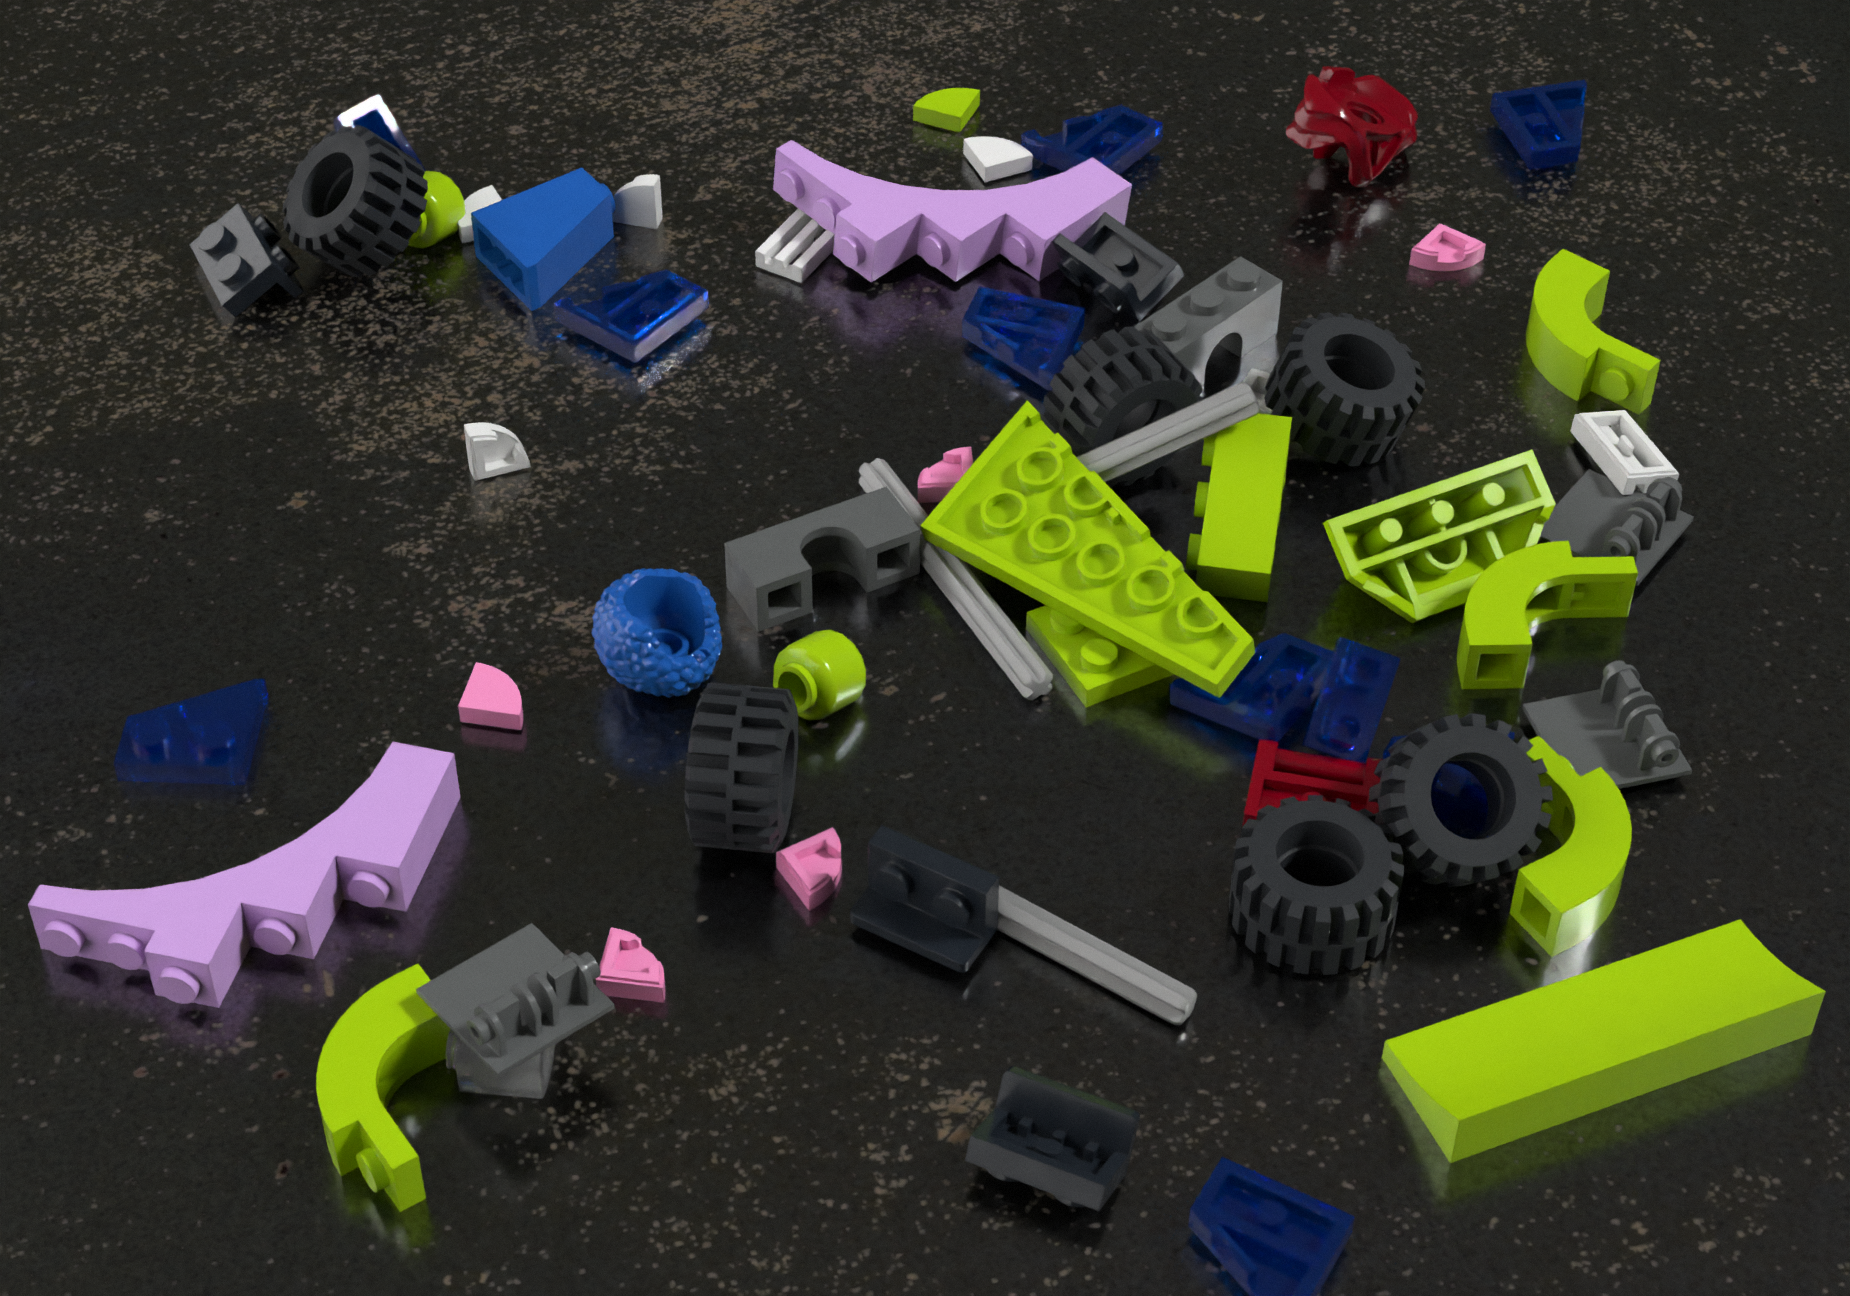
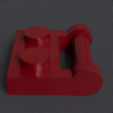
[1242,739,1383,827]

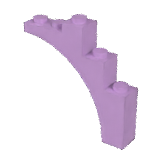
[773,140,1132,282]
[28,742,460,1008]

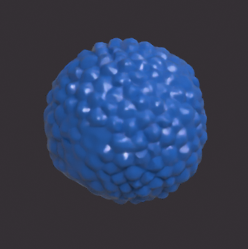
[591,568,722,698]

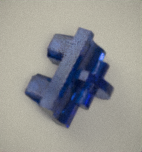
[1301,637,1401,763]

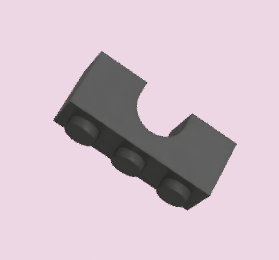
[1134,256,1283,385]
[724,486,920,632]

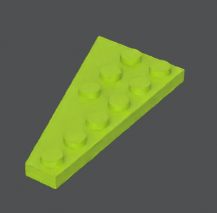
[920,400,1255,698]

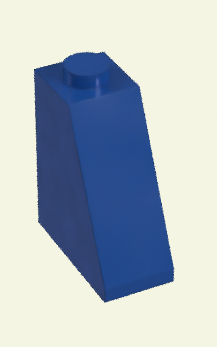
[471,168,616,311]

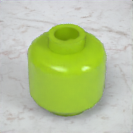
[408,171,466,248]
[773,630,866,721]

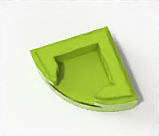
[913,88,980,132]

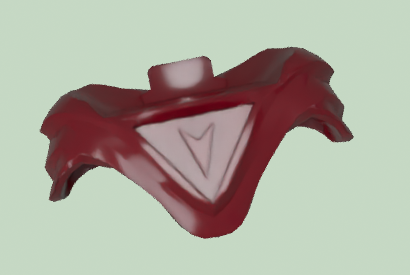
[1286,67,1418,188]

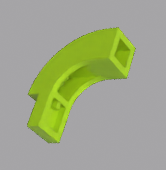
[1526,249,1660,415]
[1457,541,1638,689]
[1510,736,1632,957]
[316,963,458,1212]

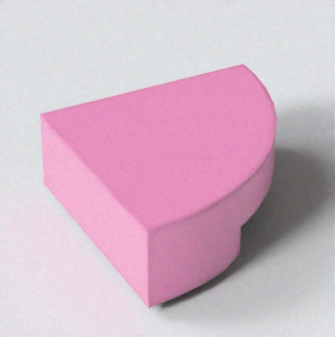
[1409,224,1486,272]
[918,446,973,503]
[458,662,523,730]
[776,827,842,911]
[596,928,665,1003]

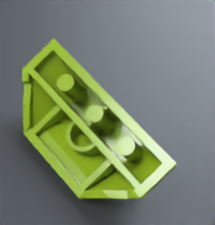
[1323,450,1556,623]

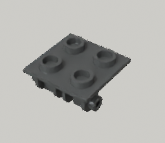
[1539,469,1694,586]
[1522,660,1692,789]
[416,923,615,1078]

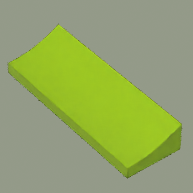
[1382,919,1826,1163]

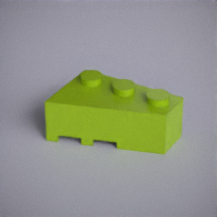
[1186,413,1292,602]

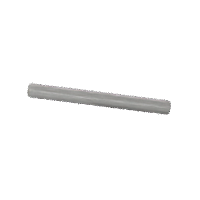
[859,458,1053,700]

